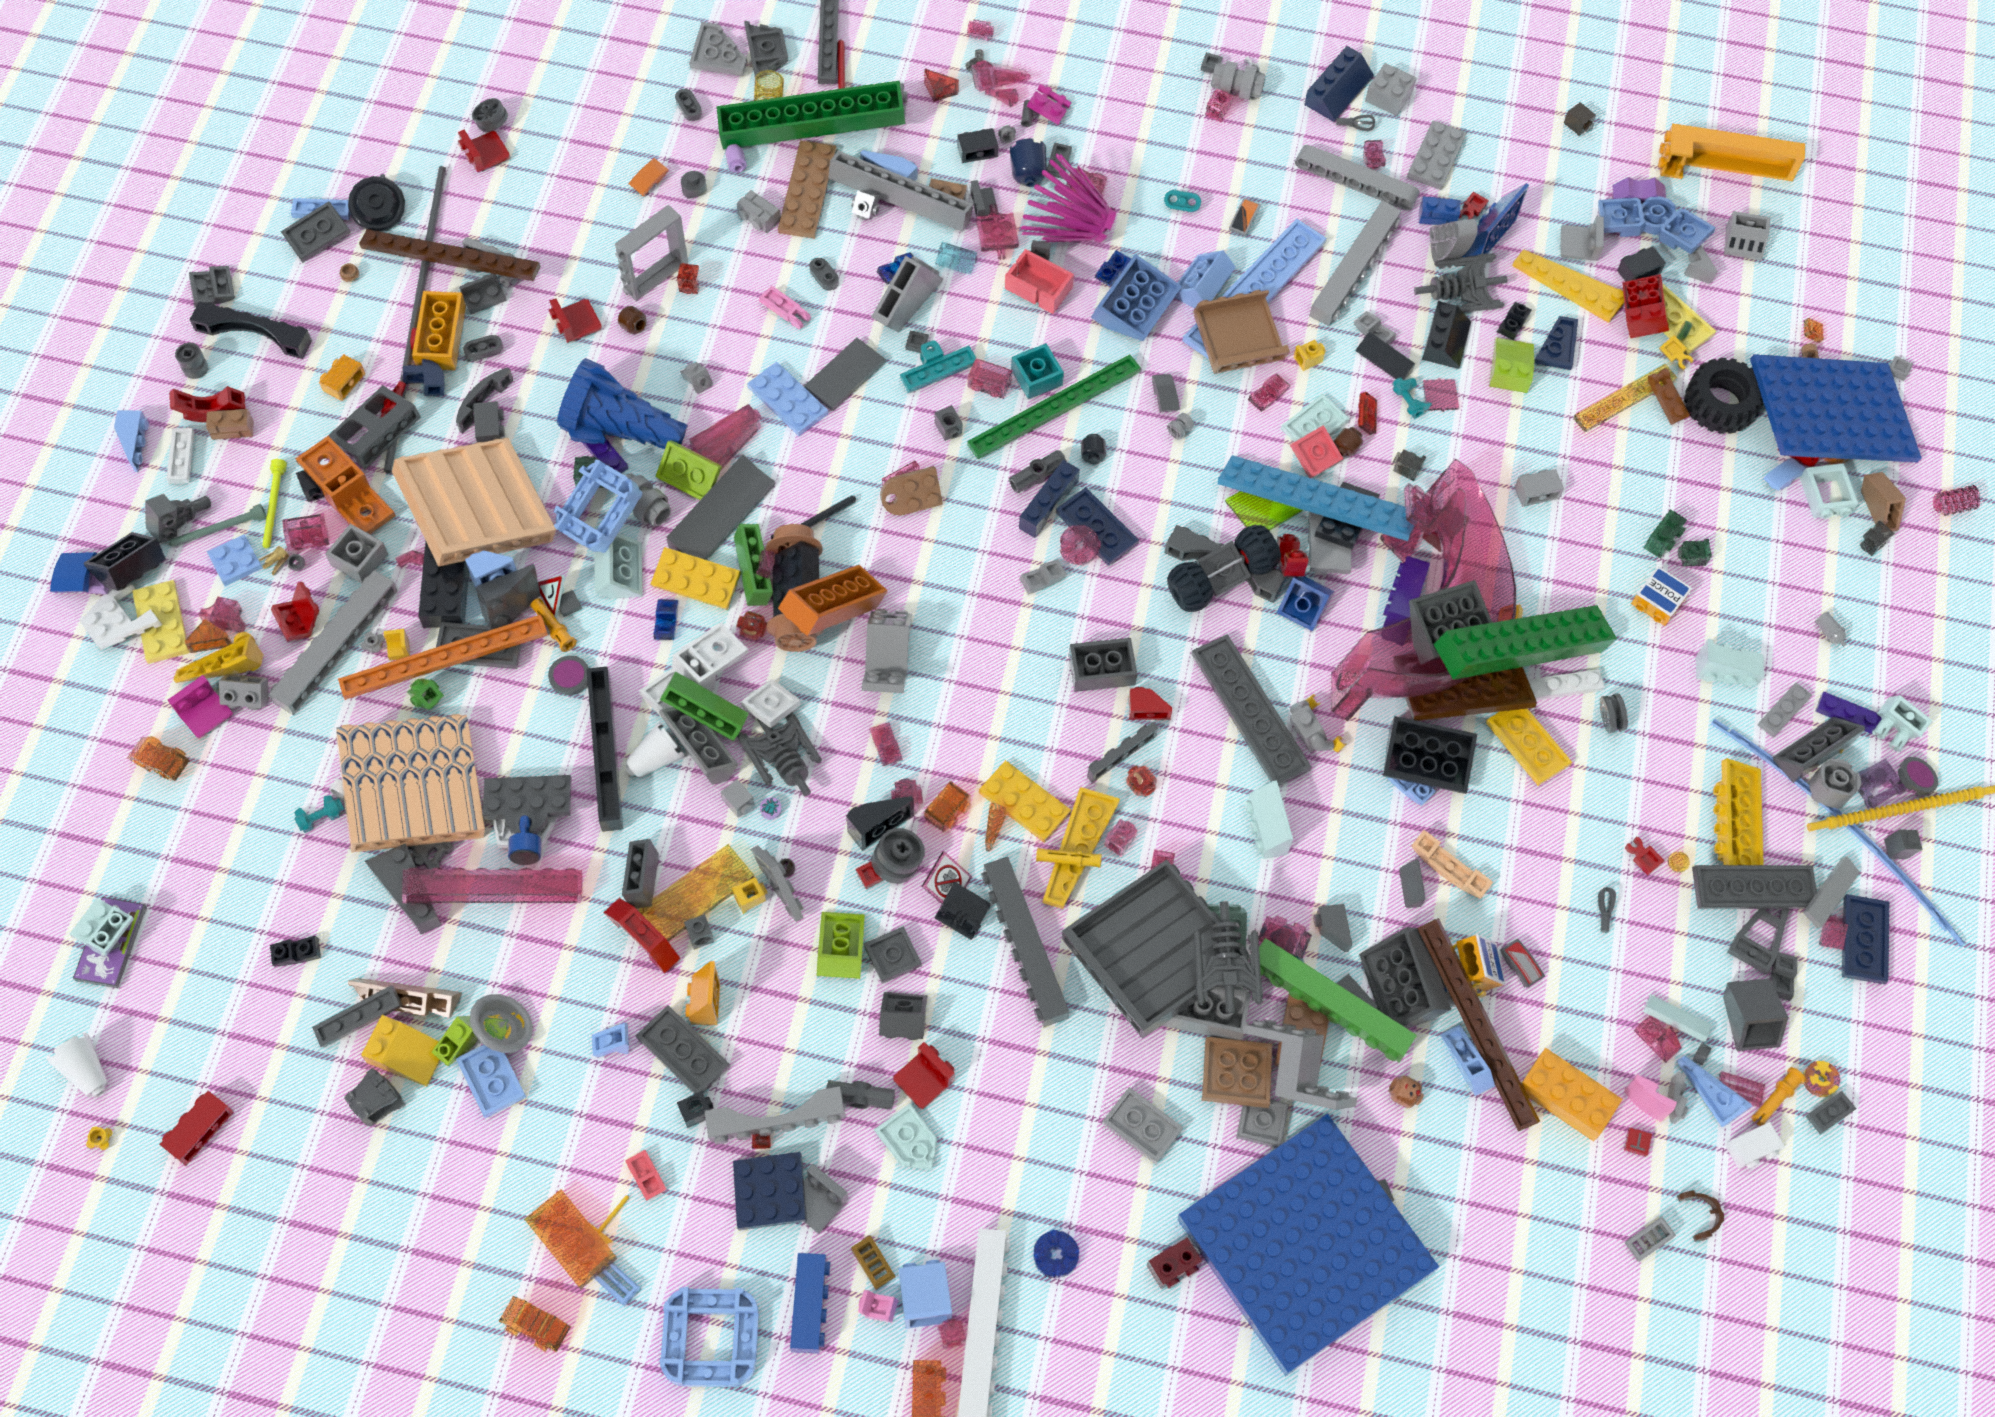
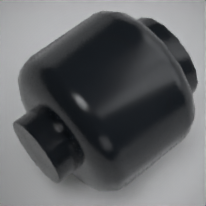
[1081,434,1107,464]

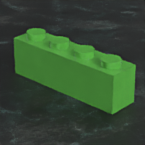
[734,524,773,606]
[660,671,749,741]

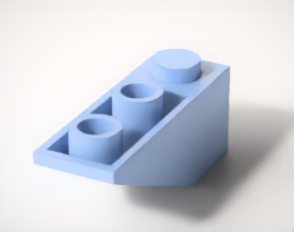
[114,410,149,472]

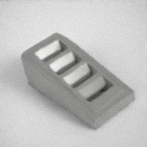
[1624,1216,1677,1262]

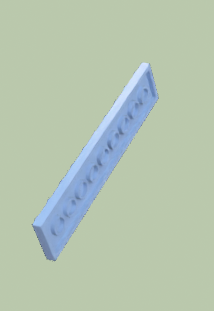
[1182,218,1327,359]

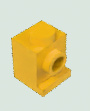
[1293,339,1326,371]
[732,877,768,914]

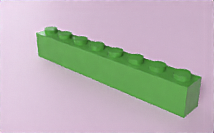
[1249,938,1417,1063]

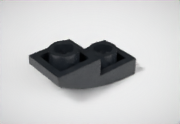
[1497,302,1532,340]
[270,935,321,967]

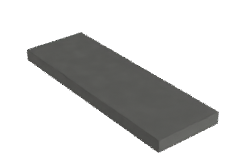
[1692,865,1817,909]

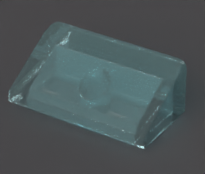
[935,242,977,275]

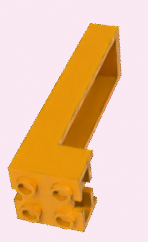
[1658,123,1805,182]

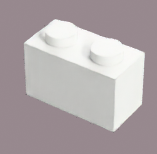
[1725,1122,1784,1170]

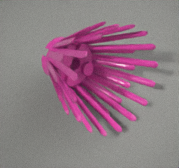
[1020,154,1116,243]

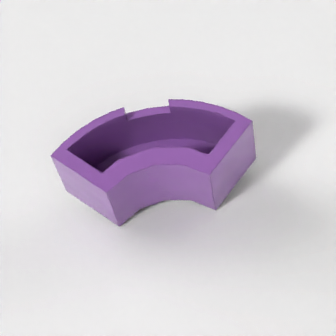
[1612,177,1666,203]

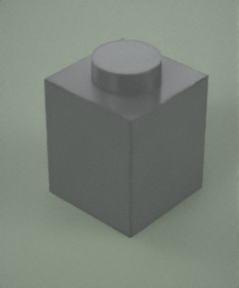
[1884,829,1923,859]

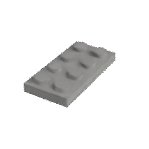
[1407,120,1467,190]

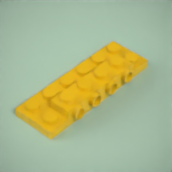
[1713,758,1764,865]

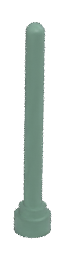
[169,503,267,547]

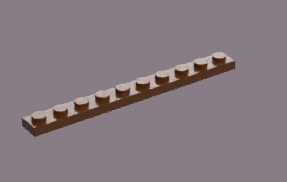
[359,229,541,282]
[1417,918,1540,1132]

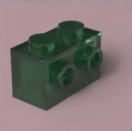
[1644,509,1687,559]

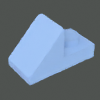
[592,1023,629,1057]

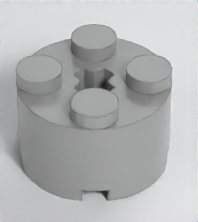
[1809,759,1861,809]

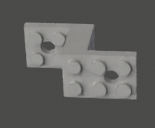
[862,609,912,693]
[1243,1019,1357,1110]

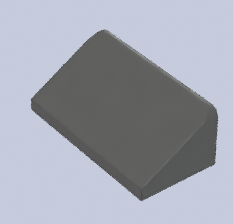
[1399,859,1426,908]

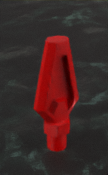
[379,381,406,418]

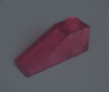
[971,60,1031,92]

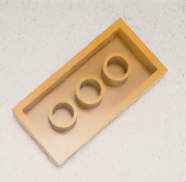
[412,291,466,371]
[1521,1047,1623,1142]

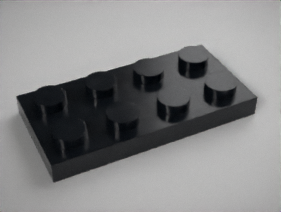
[1315,482,1380,550]

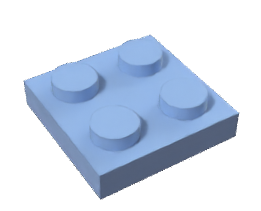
[206,534,263,586]

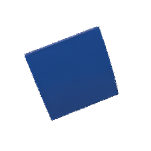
[50,552,97,593]

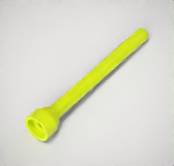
[262,459,287,549]

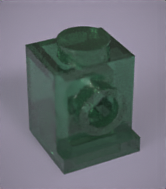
[1678,539,1712,566]

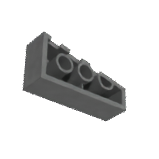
[365,843,442,935]

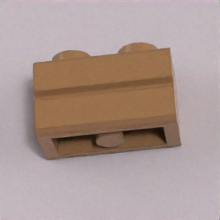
[206,409,254,440]

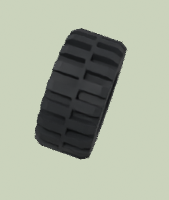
[1684,358,1763,434]

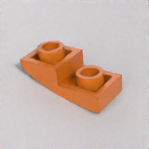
[628,158,669,197]

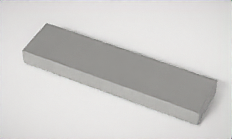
[1803,856,1860,928]

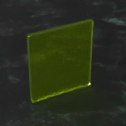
[1225,491,1303,531]

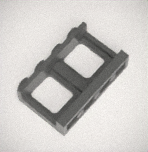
[328,385,421,470]

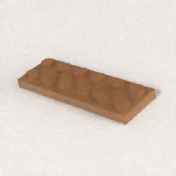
[778,140,837,239]

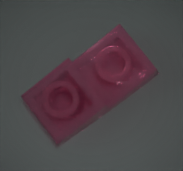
[1248,373,1291,412]
[869,722,903,766]

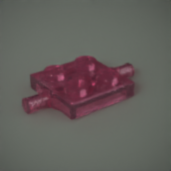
[976,204,1019,260]

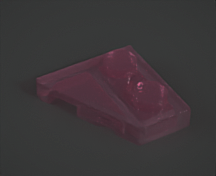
[1380,522,1423,563]

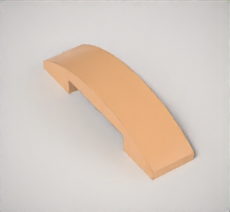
[1411,830,1493,899]

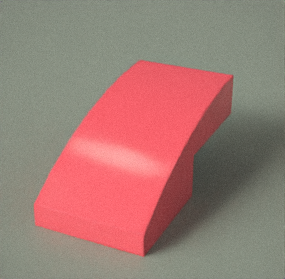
[625,1150,667,1201]

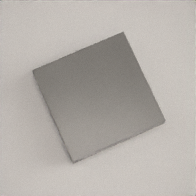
[1236,1100,1289,1148]

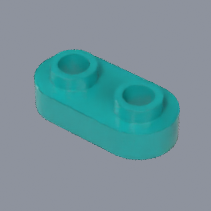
[1164,189,1201,212]

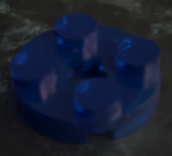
[1033,1230,1079,1278]

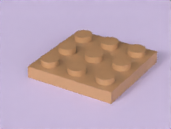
[1201,1037,1272,1108]

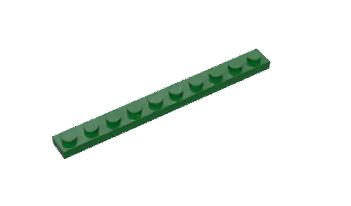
[967,354,1141,459]

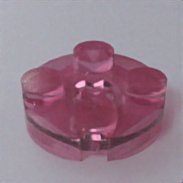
[1060,525,1101,566]

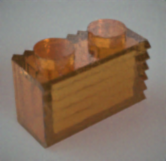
[924,781,971,832]

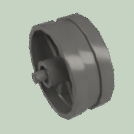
[472,98,508,132]

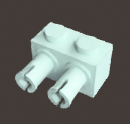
[1872,695,1933,752]

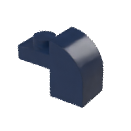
[402,359,445,396]

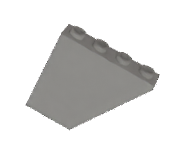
[871,256,944,333]

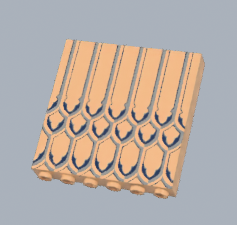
[336,714,485,853]

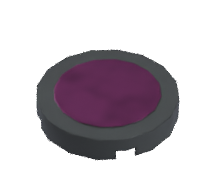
[548,656,588,696]
[1898,757,1938,796]

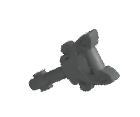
[407,842,454,876]

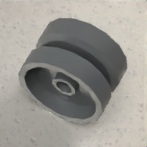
[871,828,925,884]

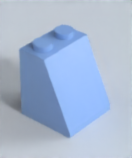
[898,1260,952,1329]

